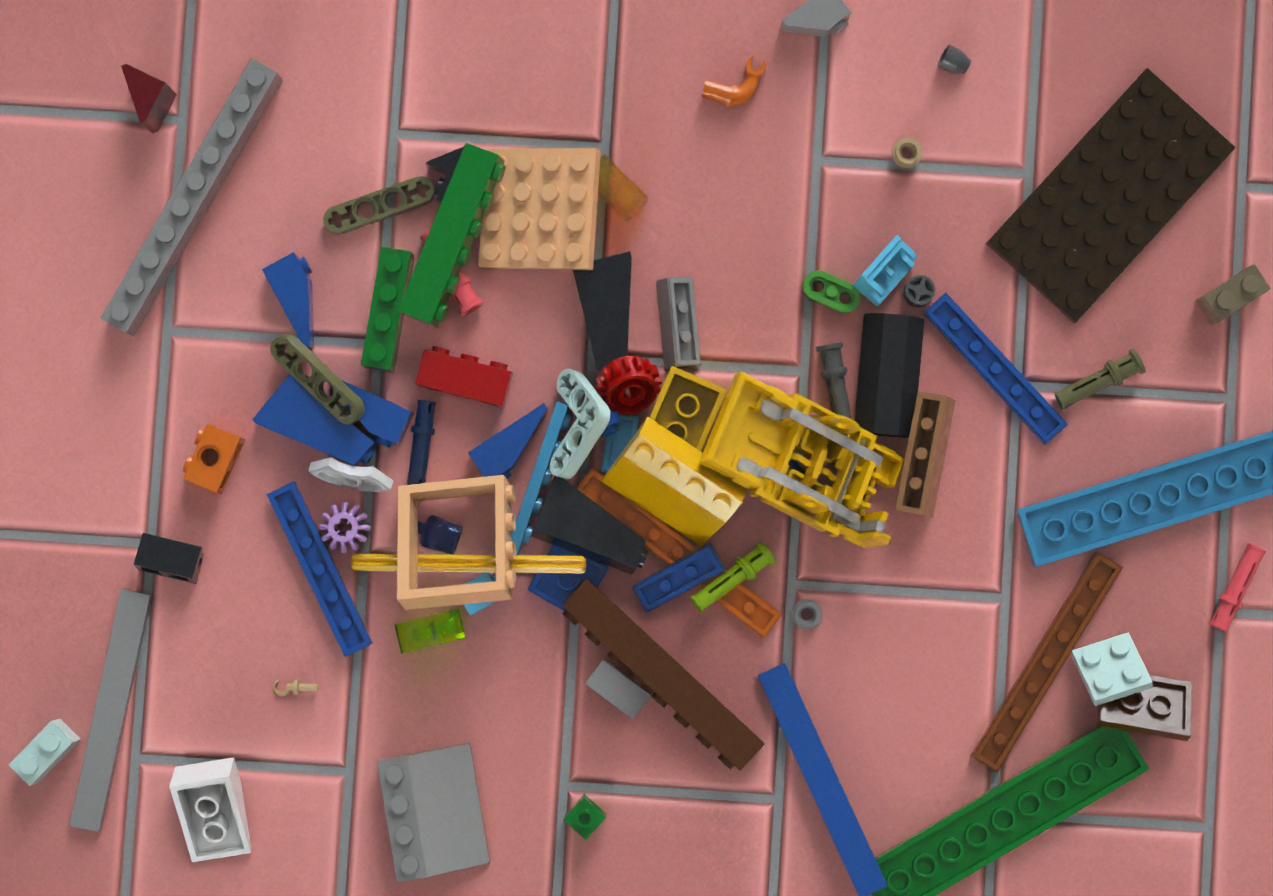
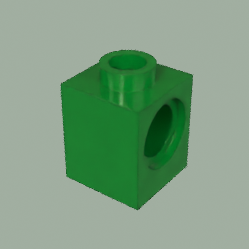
[563,793,607,840]

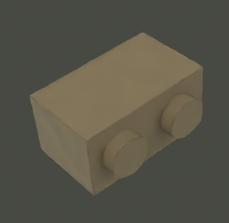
[1196,264,1271,325]

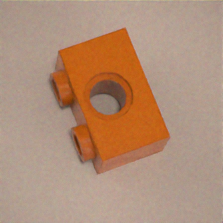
[182,424,245,494]

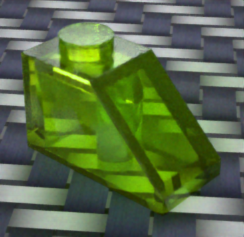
[394,609,466,654]

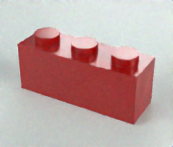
[415,346,513,408]

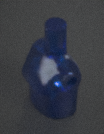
[418,515,463,555]

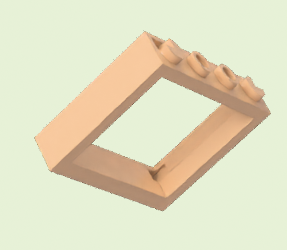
[397,475,517,610]

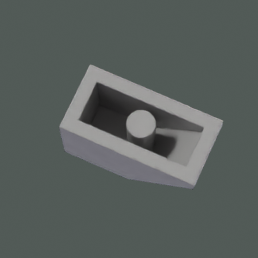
[780,0,851,37]

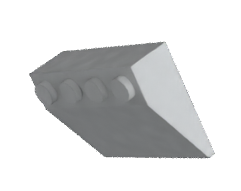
[377,743,490,883]

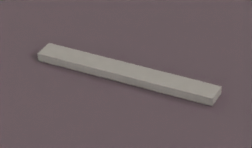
[69,589,152,832]

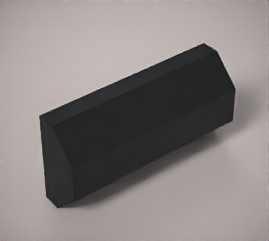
[854,313,924,438]

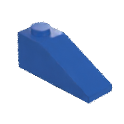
[262,252,314,350]
[330,380,414,448]
[468,403,548,479]

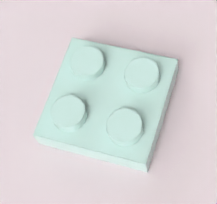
[1072,632,1153,706]

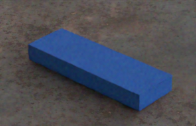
[632,543,726,612]

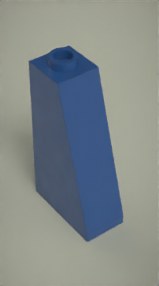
[252,374,377,466]

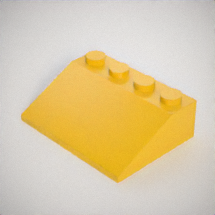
[601,417,747,546]

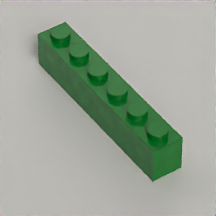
[398,143,505,328]

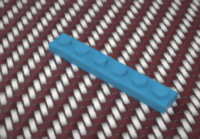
[512,402,572,555]

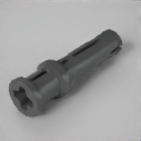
[816,342,851,419]

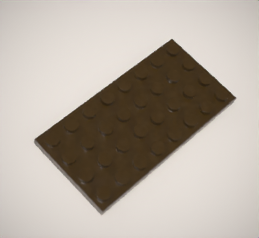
[986,68,1236,323]

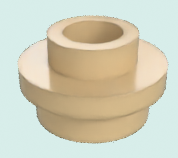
[892,138,922,168]

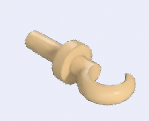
[273,679,319,696]

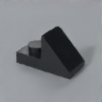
[425,146,464,205]

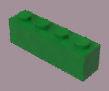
[361,246,414,373]

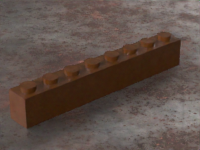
[562,578,765,771]

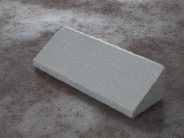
[656,277,701,369]

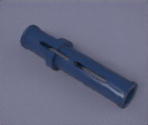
[407,400,436,485]

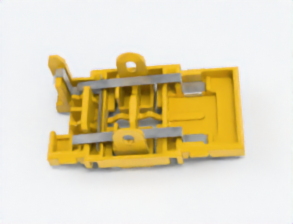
[699,372,905,548]

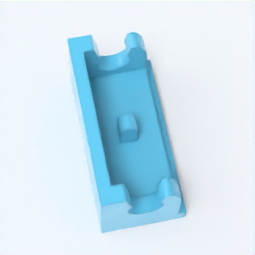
[852,235,917,307]

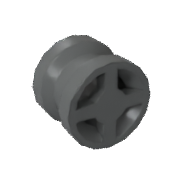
[903,275,935,308]

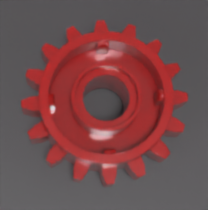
[595,356,662,415]

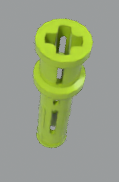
[690,541,776,613]

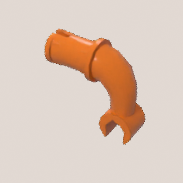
[701,56,766,108]

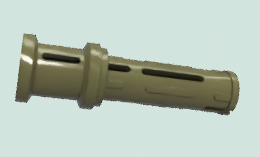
[1054,349,1146,410]

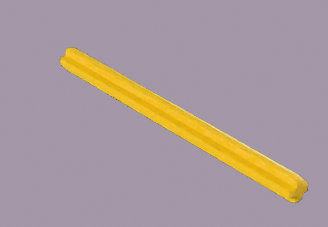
[351,554,586,573]

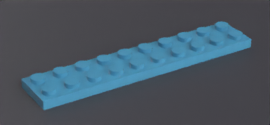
[1016,431,1273,567]

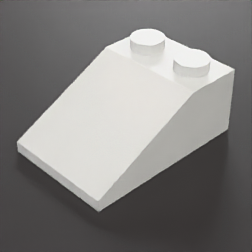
[169,757,252,862]

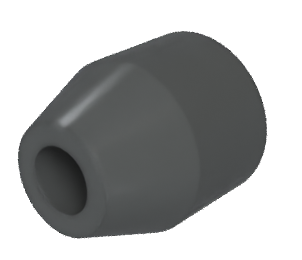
[938,44,971,74]

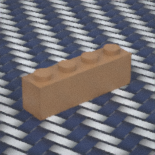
[895,391,956,518]

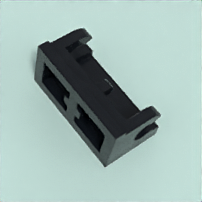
[134,533,204,584]

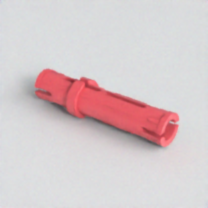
[1209,543,1266,633]

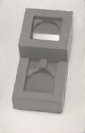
[585,659,651,719]

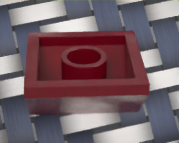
[121,64,177,134]

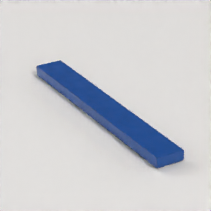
[758,663,888,896]

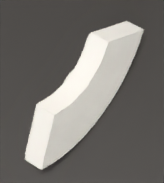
[308,457,394,492]

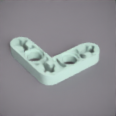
[550,368,610,479]

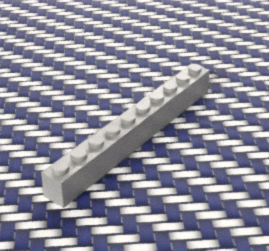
[101,58,283,336]

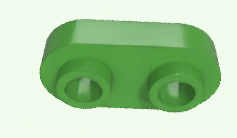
[803,271,861,314]

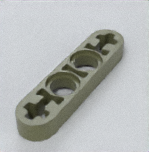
[323,176,435,235]
[270,334,365,424]

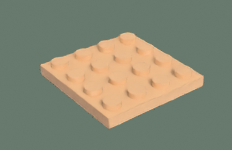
[478,148,601,270]

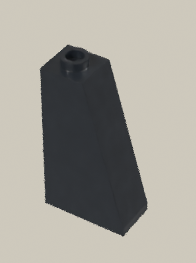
[573,251,632,373]
[531,476,648,575]

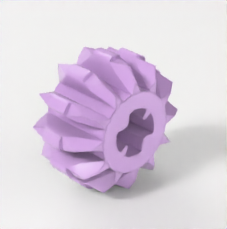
[319,502,371,553]

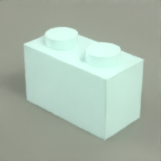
[9,719,81,786]

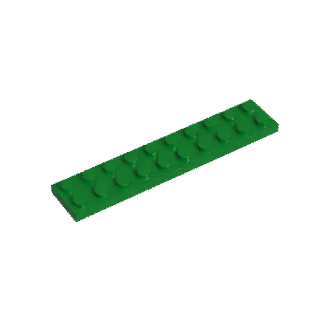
[871,726,1149,896]

